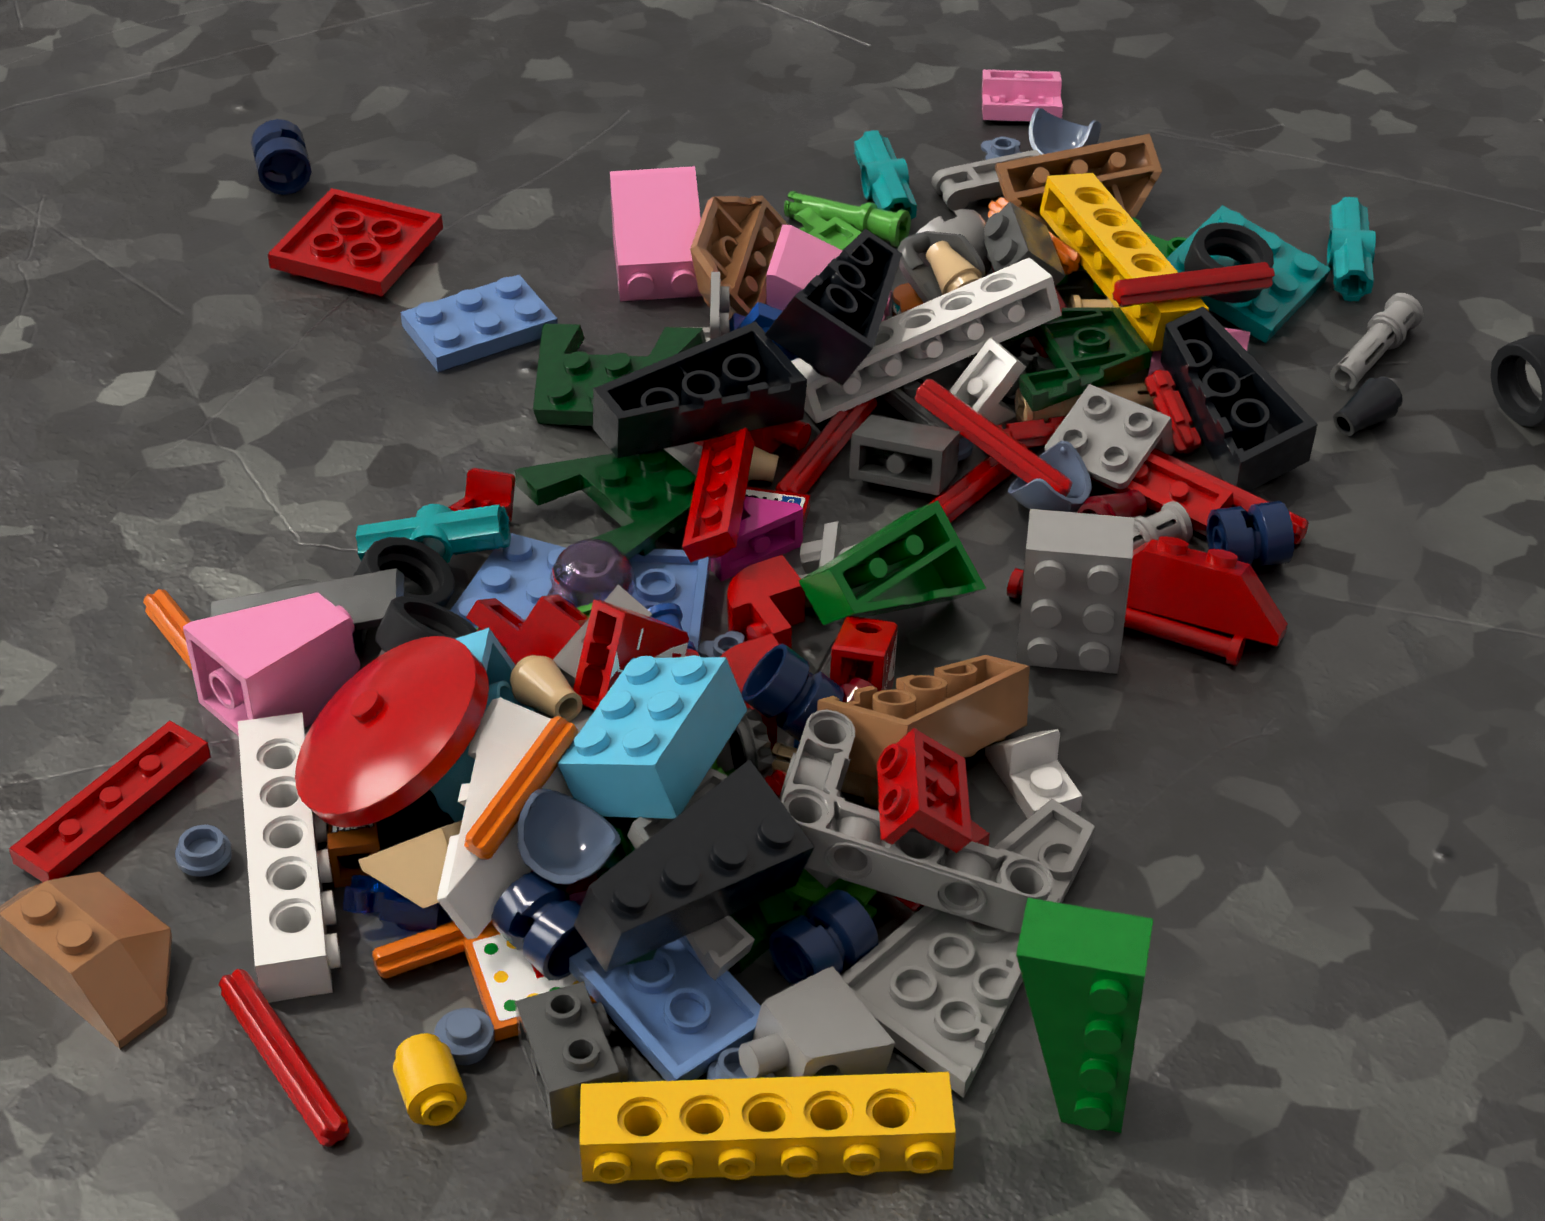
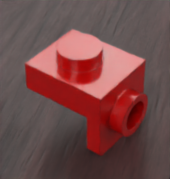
[448,468,515,523]

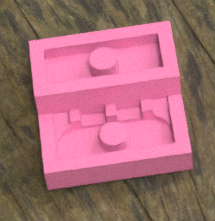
[982,70,1063,121]

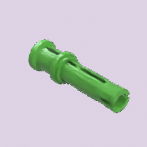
[784,191,911,248]

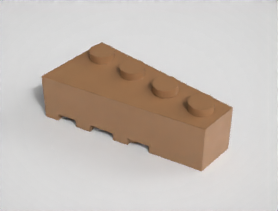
[817,655,1030,779]

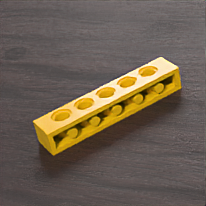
[1039,173,1209,351]
[579,1072,956,1184]

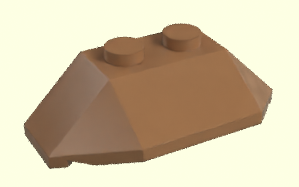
[995,134,1162,239]
[690,196,788,320]
[0,872,172,1049]

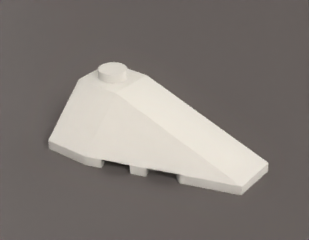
[437,698,573,940]

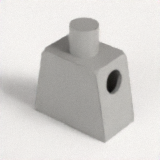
[739,967,895,1078]

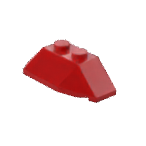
[1127,536,1288,646]

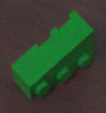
[799,501,987,625]

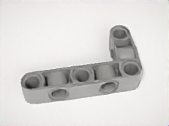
[779,709,1053,934]

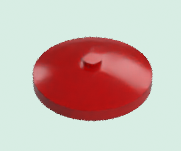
[295,636,489,828]

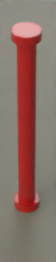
[1007,568,1246,666]

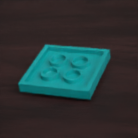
[1166,205,1331,343]

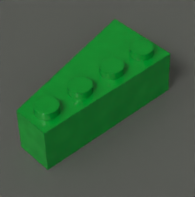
[1016,898,1154,1133]

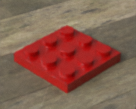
[268,188,443,296]

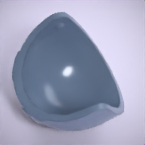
[1029,108,1101,155]
[1008,441,1092,512]
[517,788,621,885]

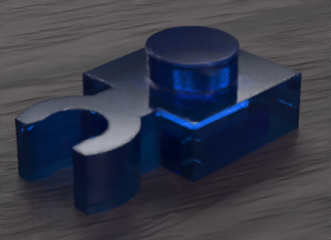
[343,875,445,932]

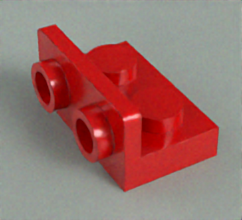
[876,728,972,853]

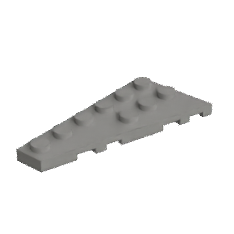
[841,799,1095,1098]

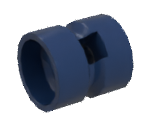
[251,119,312,195]
[1207,501,1294,567]
[741,644,844,742]
[491,871,588,980]
[769,889,878,986]

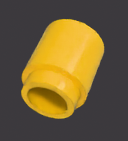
[393,1033,467,1126]

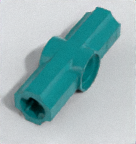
[854,130,917,220]
[1327,197,1376,301]
[356,504,511,563]

